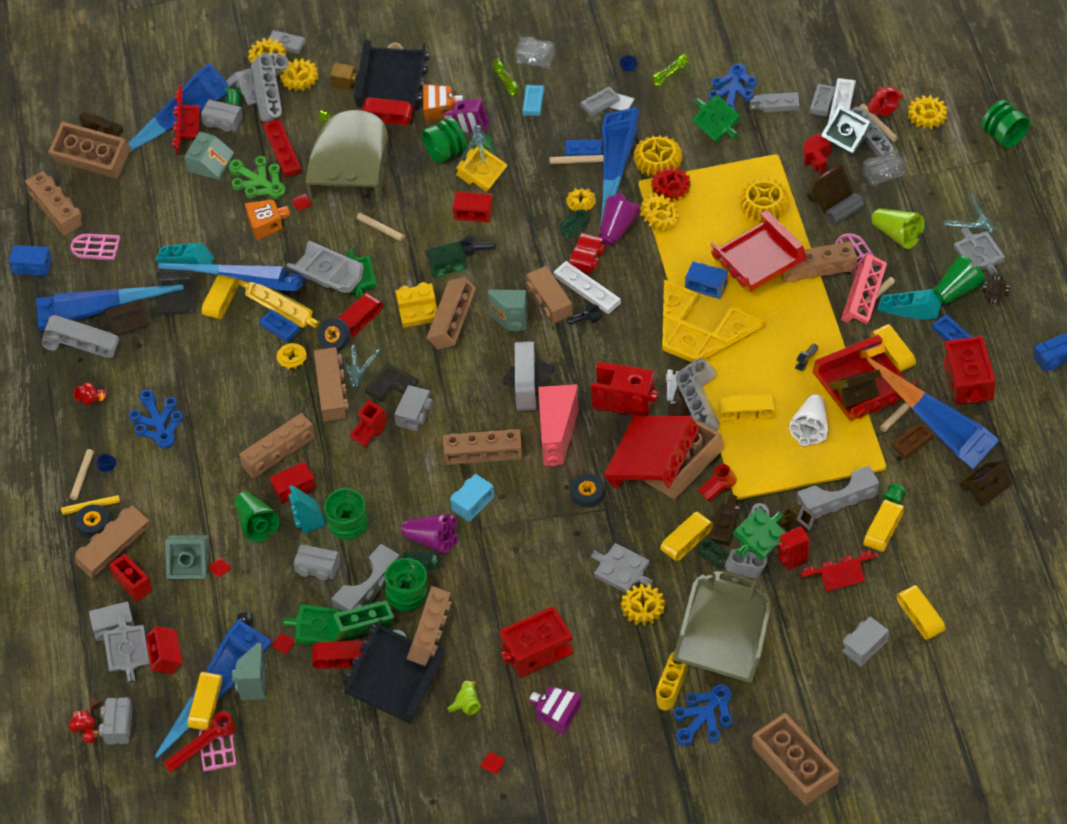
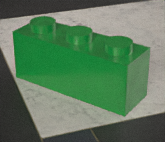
[326,600,394,642]

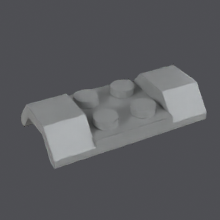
[286,241,364,293]

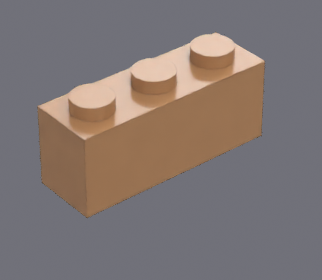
[525,266,573,324]

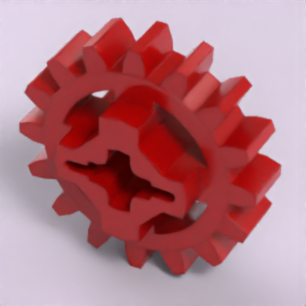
[651,166,691,202]

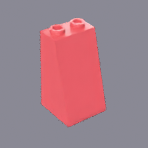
[538,384,579,466]

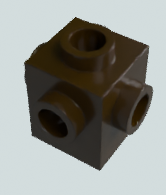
[982,275,1010,303]
[780,504,816,532]

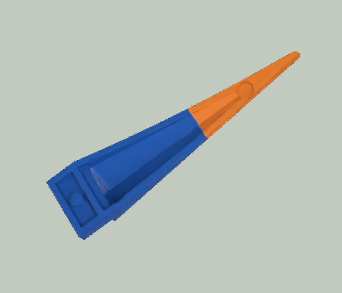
[867,358,999,470]

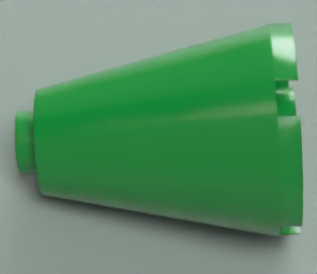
[933,254,985,305]
[234,491,279,542]

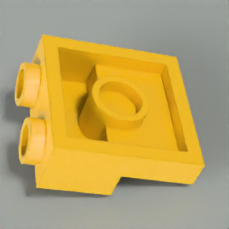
[456,144,507,192]
[395,282,437,328]

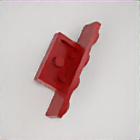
[172,85,200,155]
[798,550,878,592]

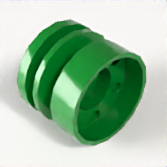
[981,100,1030,148]
[421,117,467,164]
[324,488,369,540]
[385,558,427,612]

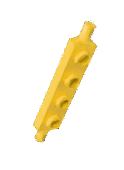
[238,279,320,329]

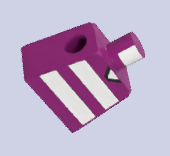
[445,99,489,135]
[529,686,582,735]

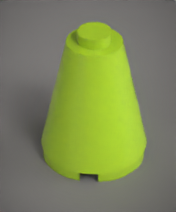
[871,208,925,249]

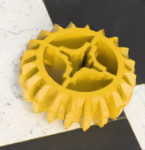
[634,135,682,177]
[739,178,789,222]

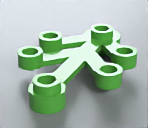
[229,156,286,199]

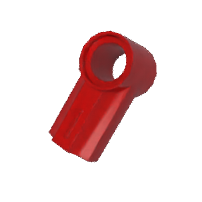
[697,464,737,502]

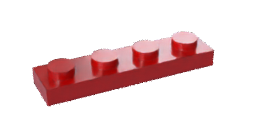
[263,119,302,178]

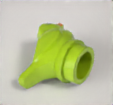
[447,681,481,715]

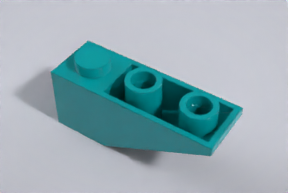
[155,243,214,272]
[877,289,941,320]
[288,485,325,534]

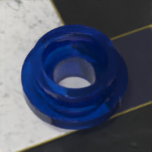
[620,55,637,71]
[96,454,116,472]

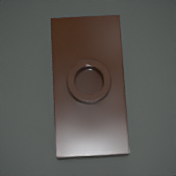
[892,422,934,459]

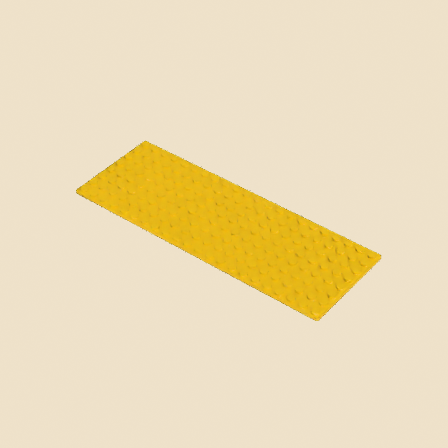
[639,154,886,500]

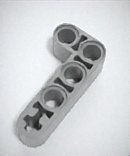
[251,53,289,123]
[42,315,119,358]
[515,341,536,411]
[676,358,719,431]
[725,503,769,578]

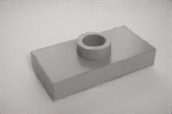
[267,30,305,54]
[810,84,835,117]
[581,86,620,117]

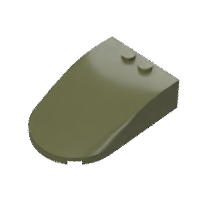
[305,110,389,202]
[672,571,771,683]

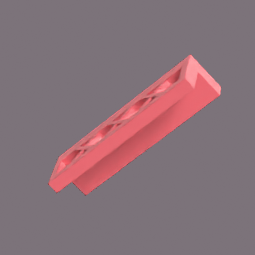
[841,253,887,324]

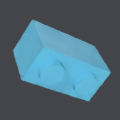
[450,474,495,522]

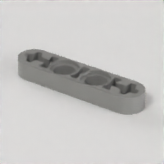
[851,107,894,160]

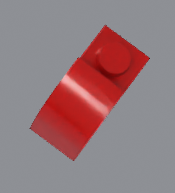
[803,132,831,175]
[349,400,387,448]

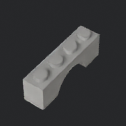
[797,466,879,519]
[332,544,400,612]

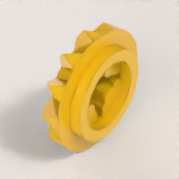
[567,188,596,212]
[277,343,307,370]

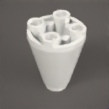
[789,395,828,446]

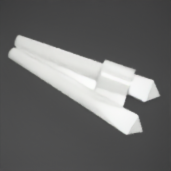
[666,369,679,401]

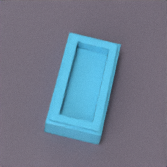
[523,85,544,116]

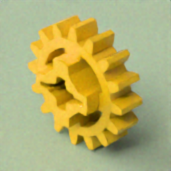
[248,38,286,65]
[280,58,318,92]
[908,95,947,129]
[640,193,679,231]
[621,584,665,626]

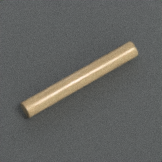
[860,104,897,142]
[550,155,604,164]
[356,213,404,241]
[857,277,895,314]
[880,402,910,432]
[70,449,94,500]

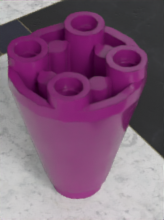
[599,193,641,247]
[401,514,458,553]

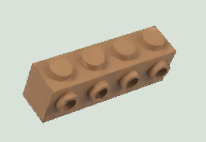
[25,171,82,235]
[781,241,857,282]
[427,277,476,350]
[314,347,349,421]
[239,413,315,479]
[443,429,522,465]
[75,505,149,579]
[407,586,451,666]

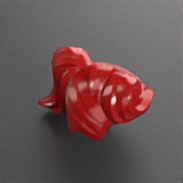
[868,87,903,116]

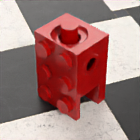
[943,336,996,405]
[591,361,659,416]
[499,606,574,678]

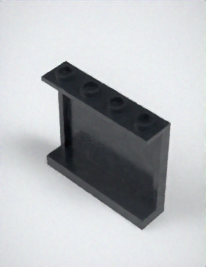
[354,40,430,110]
[343,619,446,724]

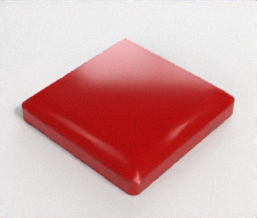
[291,194,312,211]
[208,557,232,578]
[271,633,295,654]
[480,752,505,775]

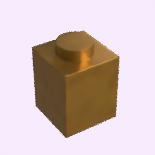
[330,63,358,91]

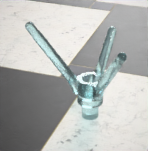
[457,125,498,166]
[944,193,996,233]
[337,344,381,386]

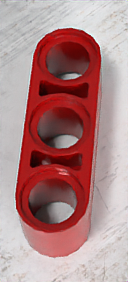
[361,98,414,125]
[338,293,383,339]
[312,640,364,669]

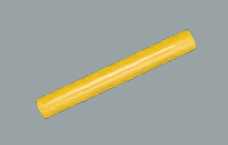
[61,495,120,515]

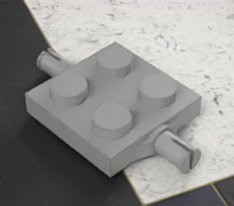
[954,227,1005,277]
[591,543,653,593]
[103,614,150,683]

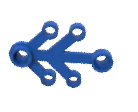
[708,64,757,111]
[129,390,183,449]
[674,684,732,747]

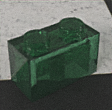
[425,241,468,278]

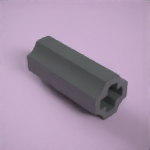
[826,194,864,225]

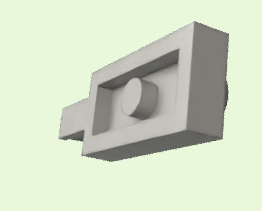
[749,92,799,112]

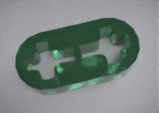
[560,209,589,238]
[698,539,730,570]
[403,551,440,570]

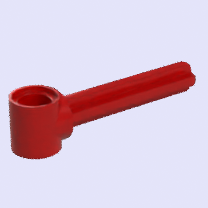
[164,712,236,772]

